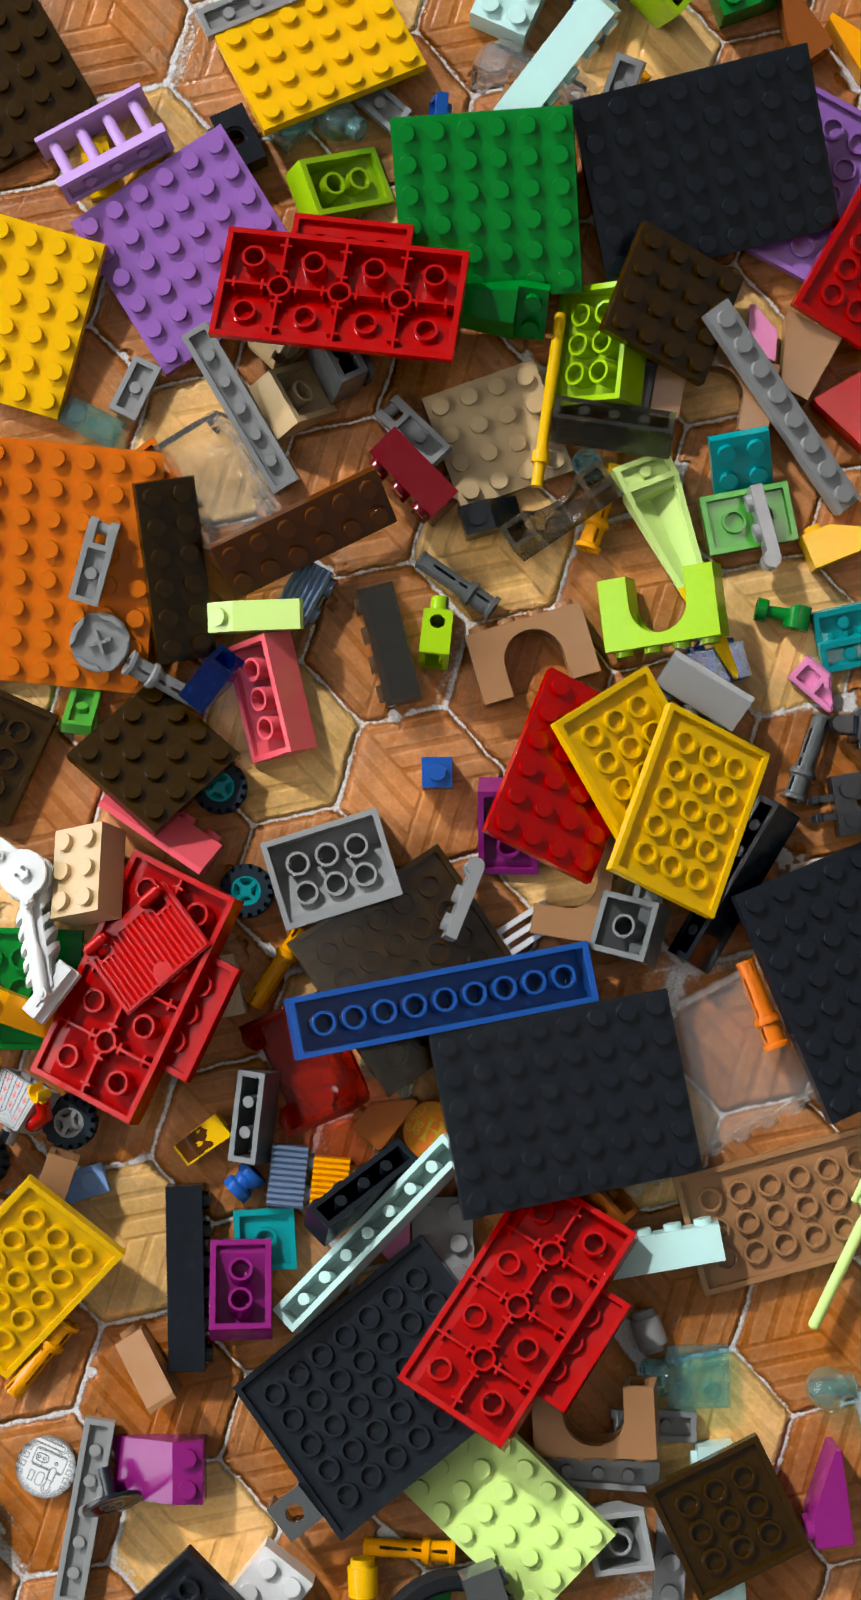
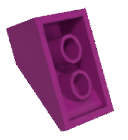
[478,777,539,875]
[209,1238,273,1341]
[115,1434,207,1505]
[800,1437,855,1550]

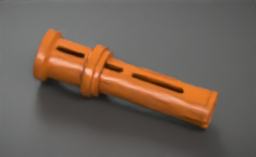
[735,958,790,1052]

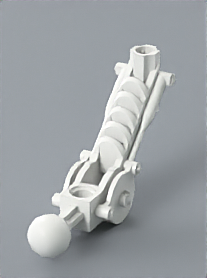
[0,837,82,1025]

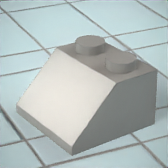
[590,1500,656,1577]

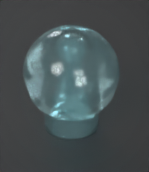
[318,102,368,142]
[805,1366,857,1409]

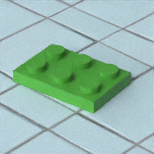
[698,481,799,558]

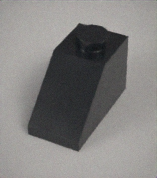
[458,496,524,541]

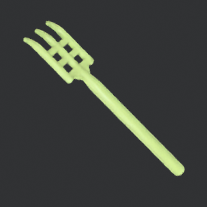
[808,1179,861,1330]

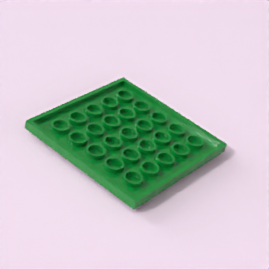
[390,104,583,294]

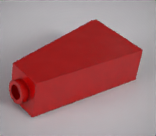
[809,372,861,455]

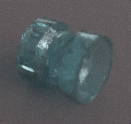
[572,448,602,481]

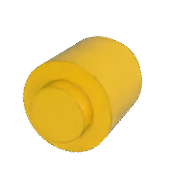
[347,1555,379,1600]

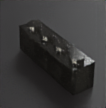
[550,395,677,459]
[353,581,422,709]

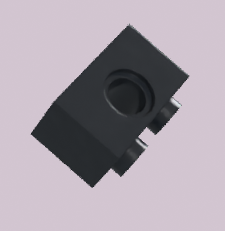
[208,103,269,173]

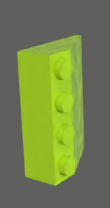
[554,281,646,409]

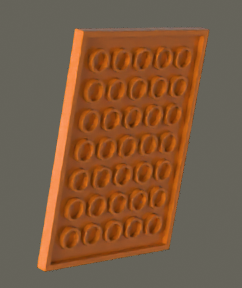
[0,436,166,694]

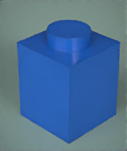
[422,757,452,790]

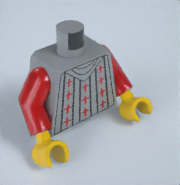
[0,1057,61,1146]

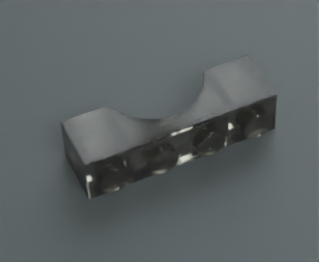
[499,459,624,562]

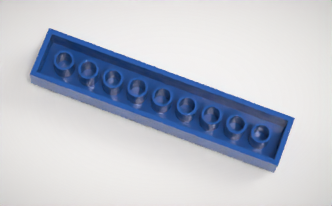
[283,941,599,1061]

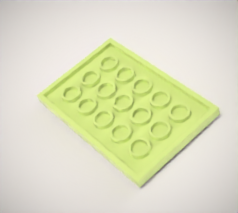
[404,1433,618,1600]

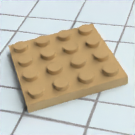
[421,359,574,506]

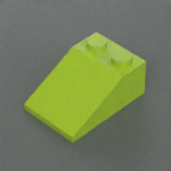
[285,146,395,218]

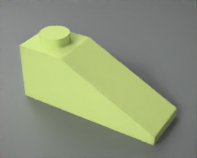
[207,598,304,635]

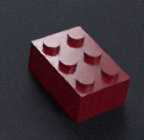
[369,427,458,527]

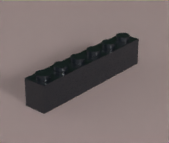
[667,794,800,974]
[165,1183,213,1372]

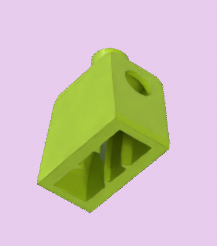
[418,595,454,671]

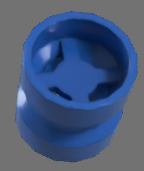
[223,1163,266,1203]

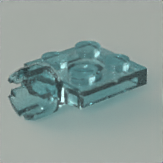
[640,1344,730,1409]

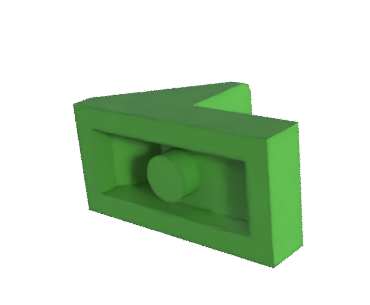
[61,687,102,735]

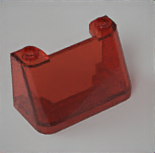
[239,992,370,1139]

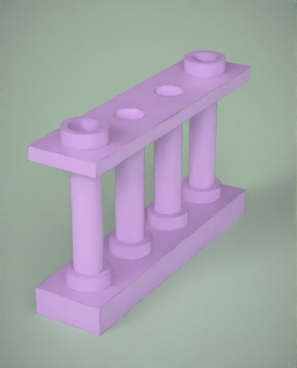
[34,82,175,205]

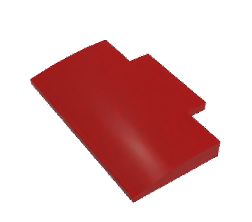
[208,213,470,364]
[30,849,244,1125]
[397,1197,638,1452]

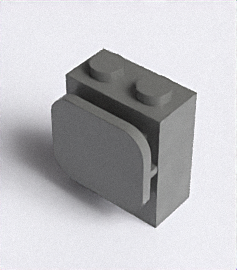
[305,348,375,405]

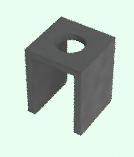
[267,1480,323,1542]

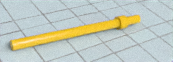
[531,312,567,488]

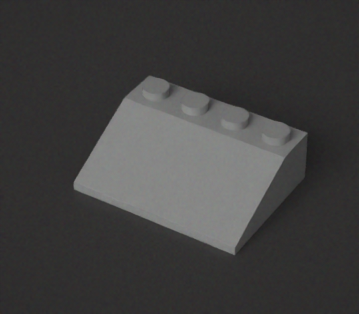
[260,807,403,931]

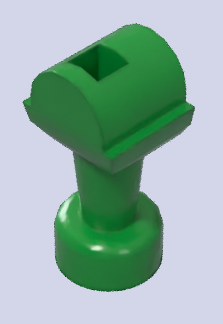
[753,597,812,633]

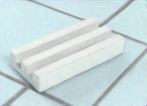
[496,899,547,955]

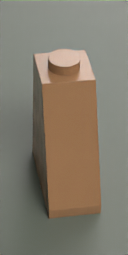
[778,309,842,407]
[115,1323,183,1414]

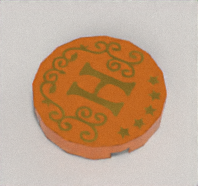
[403,1100,446,1157]

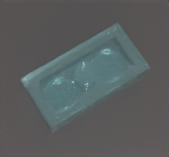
[58,395,126,448]

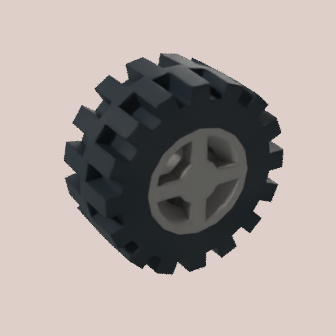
[42,1094,99,1150]

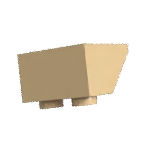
[248,360,337,440]

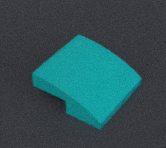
[810,601,861,673]

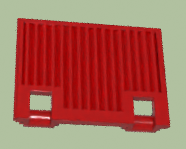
[83,881,212,1016]

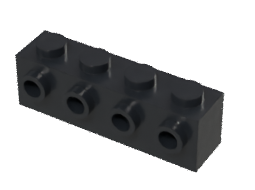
[304,1138,418,1247]

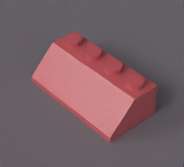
[226,630,317,764]
[98,794,225,876]

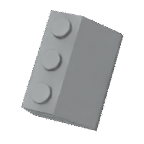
[656,650,755,733]

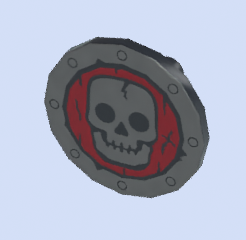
[82,1466,143,1517]

